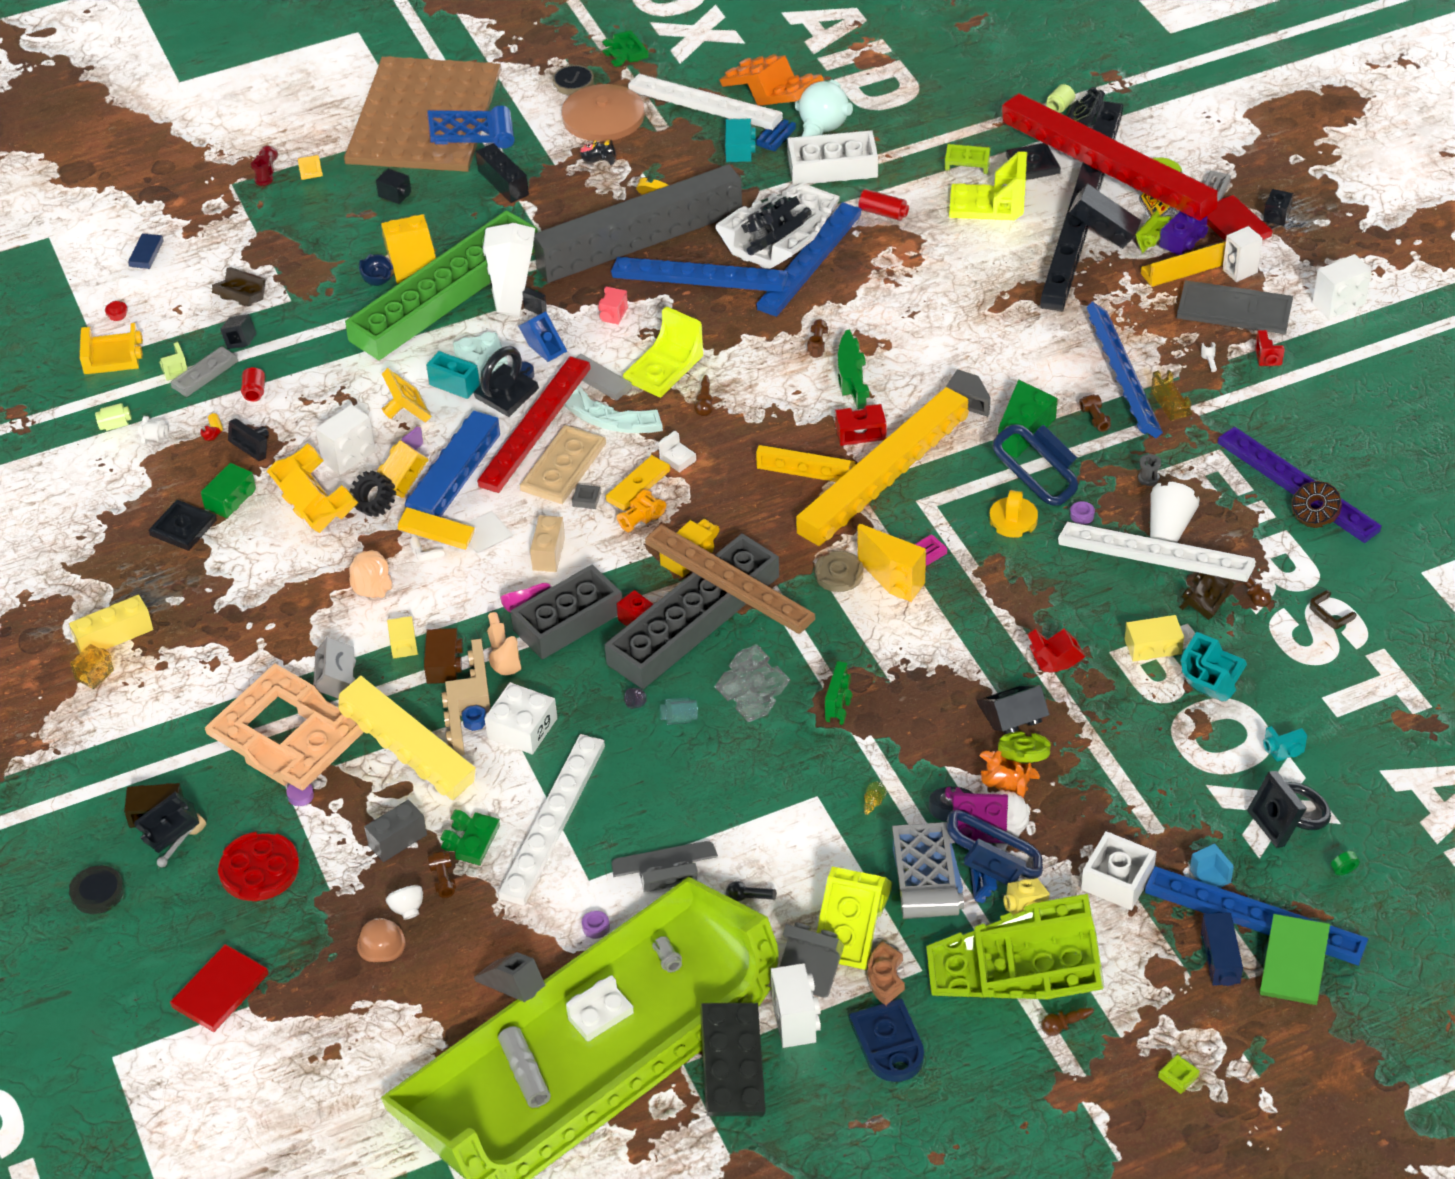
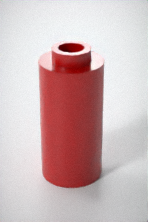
[858,189,909,221]

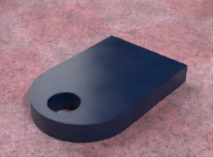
[849,998,924,1082]

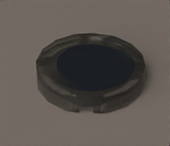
[69,865,124,914]

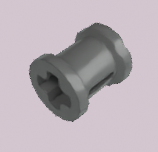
[1138,454,1161,486]

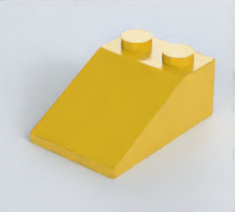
[381,214,436,284]
[858,524,926,602]

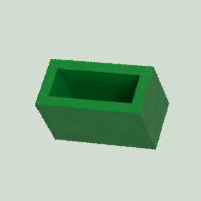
[201,463,256,518]

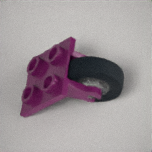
[929,786,1008,843]

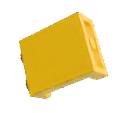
[80,323,143,374]

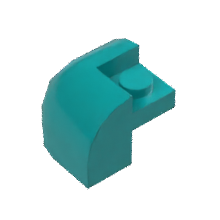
[1180,632,1247,702]

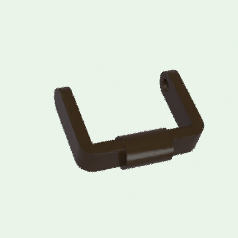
[1309,590,1357,629]

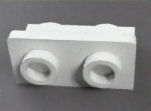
[566,975,634,1042]

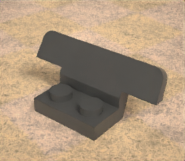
[612,841,718,893]

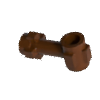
[807,319,828,358]
[1079,395,1111,432]
[427,851,456,898]

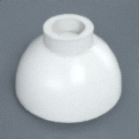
[386,885,423,920]

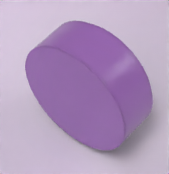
[1070,501,1095,525]
[286,784,314,806]
[582,911,610,939]

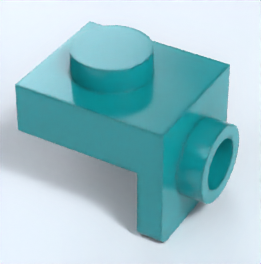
[1263,726,1307,762]

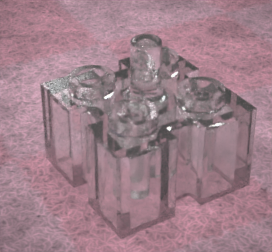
[714,644,790,722]

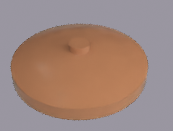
[561,84,645,142]

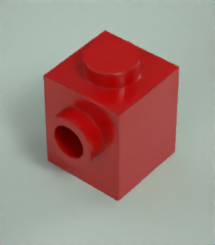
[616,590,654,626]

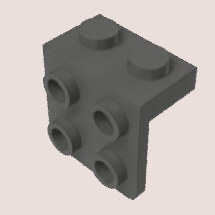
[779,922,844,998]

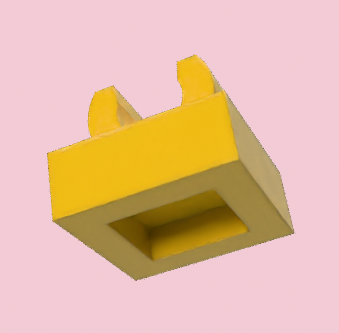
[297,154,322,180]

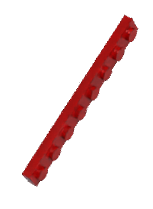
[477,356,591,493]

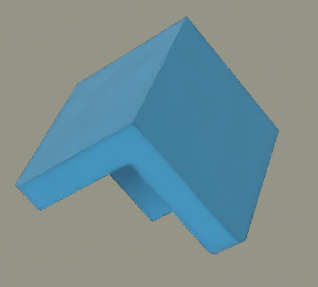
[1190,843,1234,888]

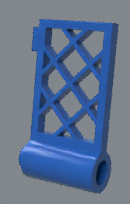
[427,105,515,149]

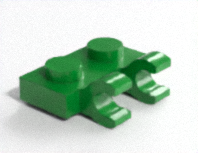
[602,30,648,67]
[825,661,853,725]
[440,810,500,866]

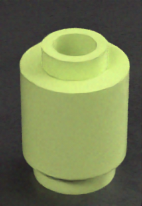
[1046,84,1075,113]
[95,403,132,431]

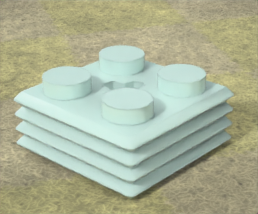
[453,332,508,378]

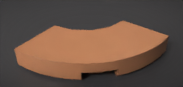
[868,941,905,1005]

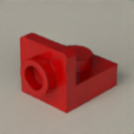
[1255,330,1285,366]

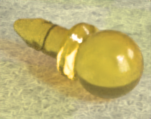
[864,781,887,815]

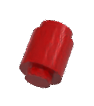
[241,367,265,402]

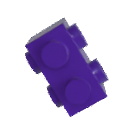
[1159,211,1208,255]

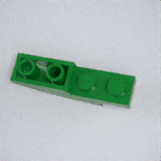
[838,329,870,410]

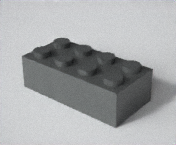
[511,564,622,660]

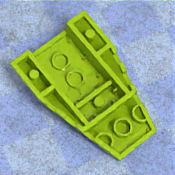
[926,893,1104,999]

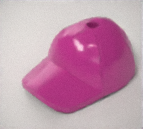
[500,583,552,613]

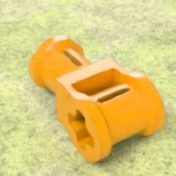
[617,489,666,532]

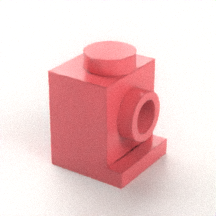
[598,287,628,325]

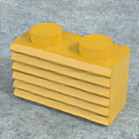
[377,440,428,498]

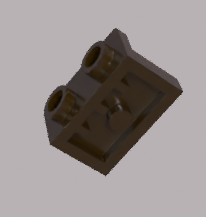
[1179,572,1235,620]

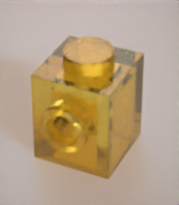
[70,644,114,690]

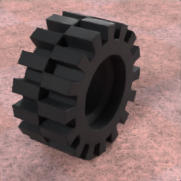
[349,470,396,517]

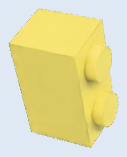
[1125,615,1184,662]

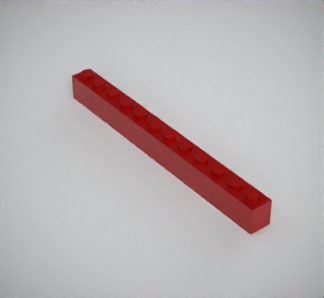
[1002,93,1218,221]

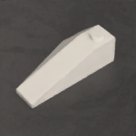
[483,223,535,317]

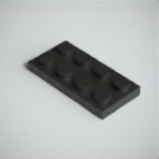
[700,1003,766,1116]

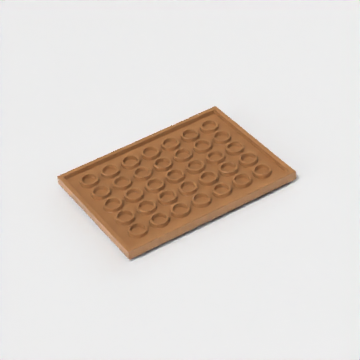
[344,56,501,172]

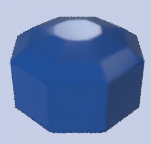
[461,705,486,731]

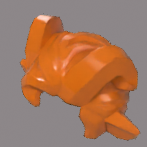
[980,751,1040,798]

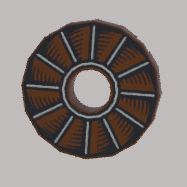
[1292,481,1342,528]

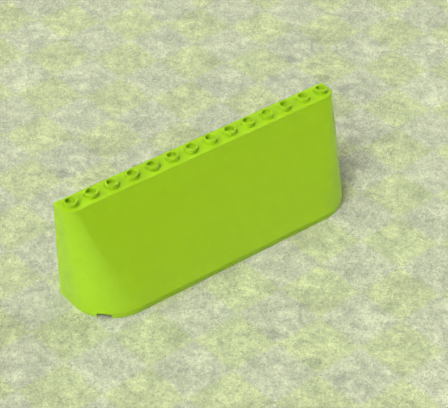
[380,877,779,1179]

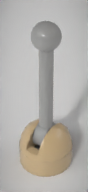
[157,814,206,867]

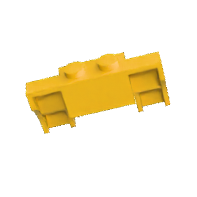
[267,443,358,533]

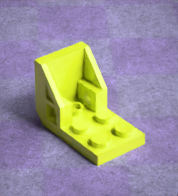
[949,152,1027,220]
[816,866,892,970]

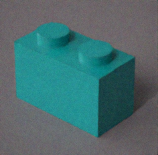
[725,118,756,162]
[426,351,480,399]

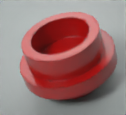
[105,301,128,321]

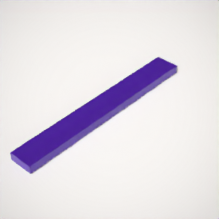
[1218,426,1382,543]

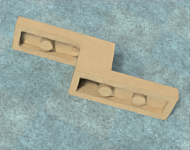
[442,639,491,755]

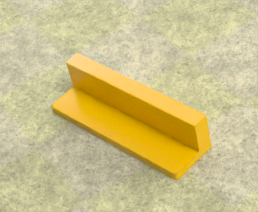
[1141,242,1226,287]
[756,445,855,482]

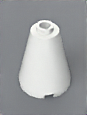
[1150,482,1200,543]

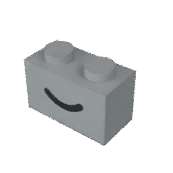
[313,637,356,699]

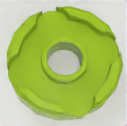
[998,732,1050,762]

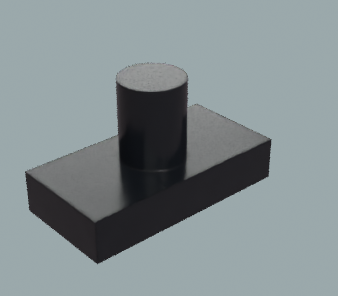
[228,418,269,461]

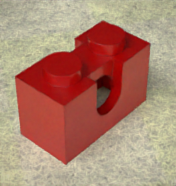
[835,404,887,446]

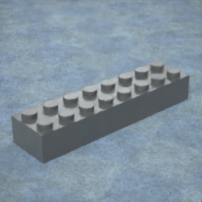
[605,534,779,689]

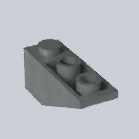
[474,952,545,1002]

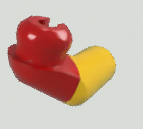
[200,413,223,441]

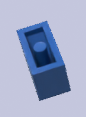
[518,311,568,362]

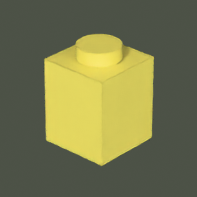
[387,616,418,658]

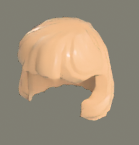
[349,550,392,598]

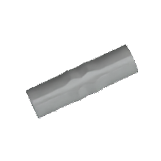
[498,1026,551,1108]

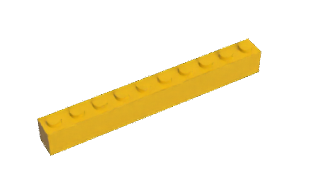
[796,387,969,546]

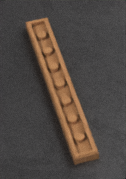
[645,524,815,634]

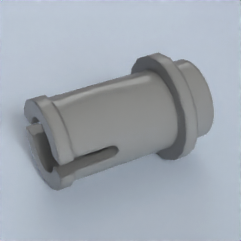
[652,937,682,972]

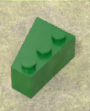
[998,379,1058,458]

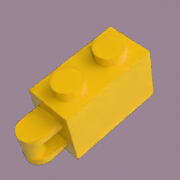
[660,519,720,578]

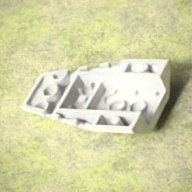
[716,183,840,269]

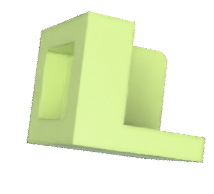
[160,342,188,381]

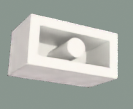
[1223,226,1262,282]

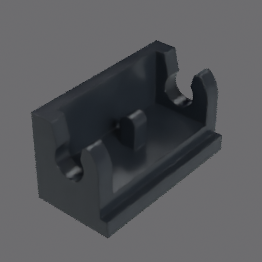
[134,792,200,853]

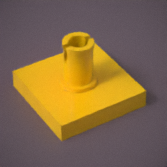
[381,368,432,423]

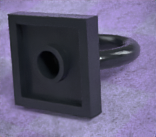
[473,346,539,417]
[1247,771,1331,848]

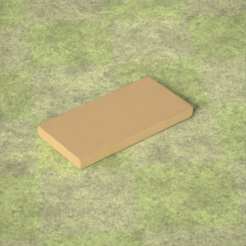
[520,425,606,504]

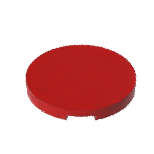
[217,832,299,901]

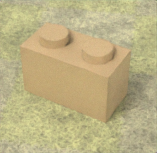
[530,515,565,572]

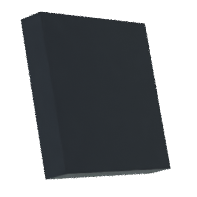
[1006,143,1061,180]
[149,500,217,551]

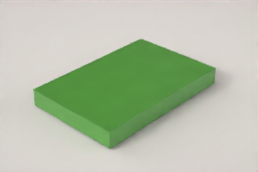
[1260,914,1330,1005]

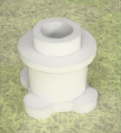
[139,416,168,444]

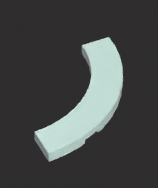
[564,385,663,433]

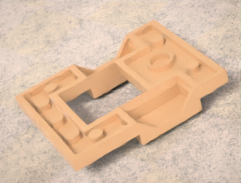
[205,663,364,791]

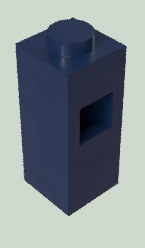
[1201,912,1243,986]

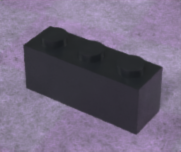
[476,143,529,203]
[1069,184,1141,249]

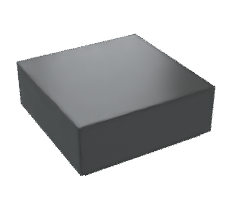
[572,484,601,509]

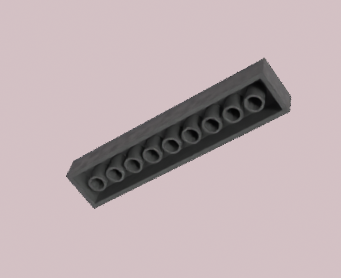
[533,164,742,283]

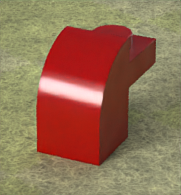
[1027,628,1086,673]

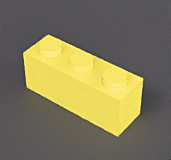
[69,594,153,659]

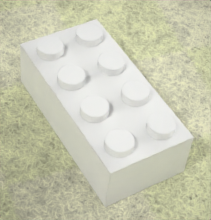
[788,131,878,185]

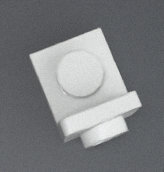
[659,431,696,473]

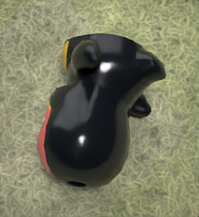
[580,139,616,166]

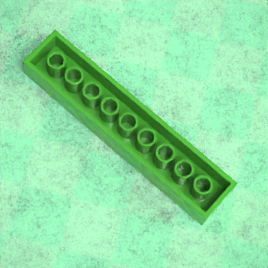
[345,210,538,361]

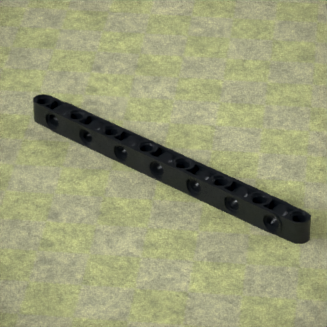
[1040,101,1123,312]

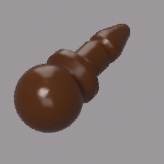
[695,375,713,416]
[1243,576,1272,607]
[1041,1008,1094,1036]

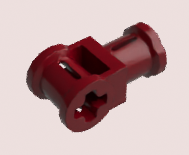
[251,145,278,186]

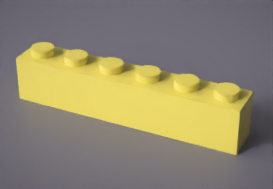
[338,676,476,801]

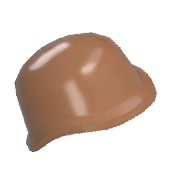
[357,918,405,962]

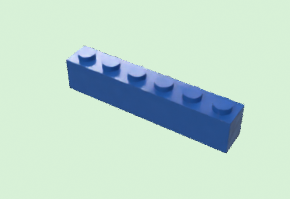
[405,410,500,517]

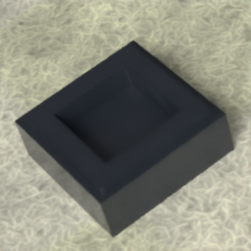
[523,288,547,315]

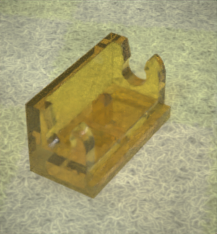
[1151,370,1192,421]

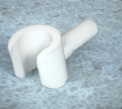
[1201,342,1217,372]

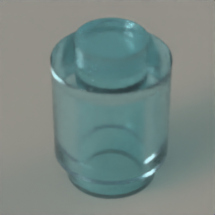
[660,697,698,725]

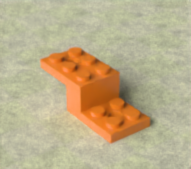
[719,54,824,106]

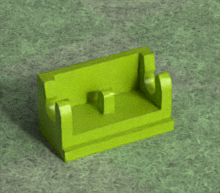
[945,144,990,174]

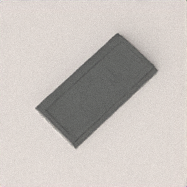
[1177,280,1293,335]

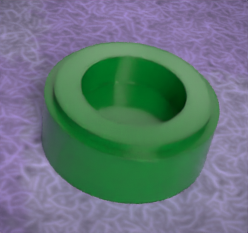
[1331,851,1360,876]

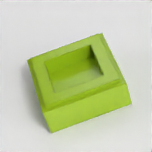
[1158,1054,1200,1094]

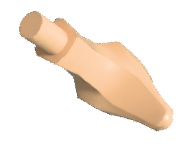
[487,612,521,675]

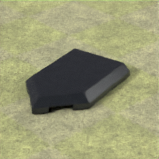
[1066,87,1105,126]

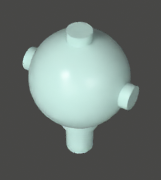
[795,80,853,137]

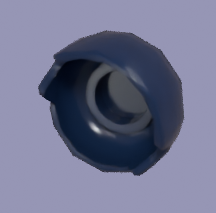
[359,254,394,286]

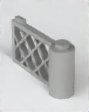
[892,822,964,919]

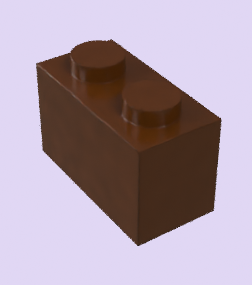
[424,628,463,684]

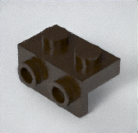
[212,267,266,306]

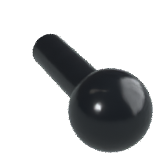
[726,881,777,902]

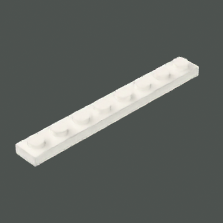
[628,74,783,130]
[1058,522,1255,582]
[499,734,605,906]

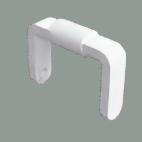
[409,534,445,561]

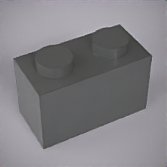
[364,799,427,862]

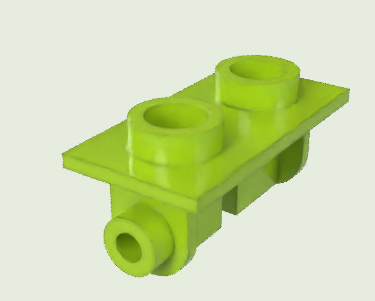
[1135,210,1172,253]

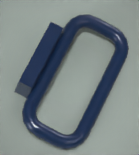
[993,424,1078,506]
[947,810,1043,885]

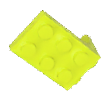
[623,307,703,398]

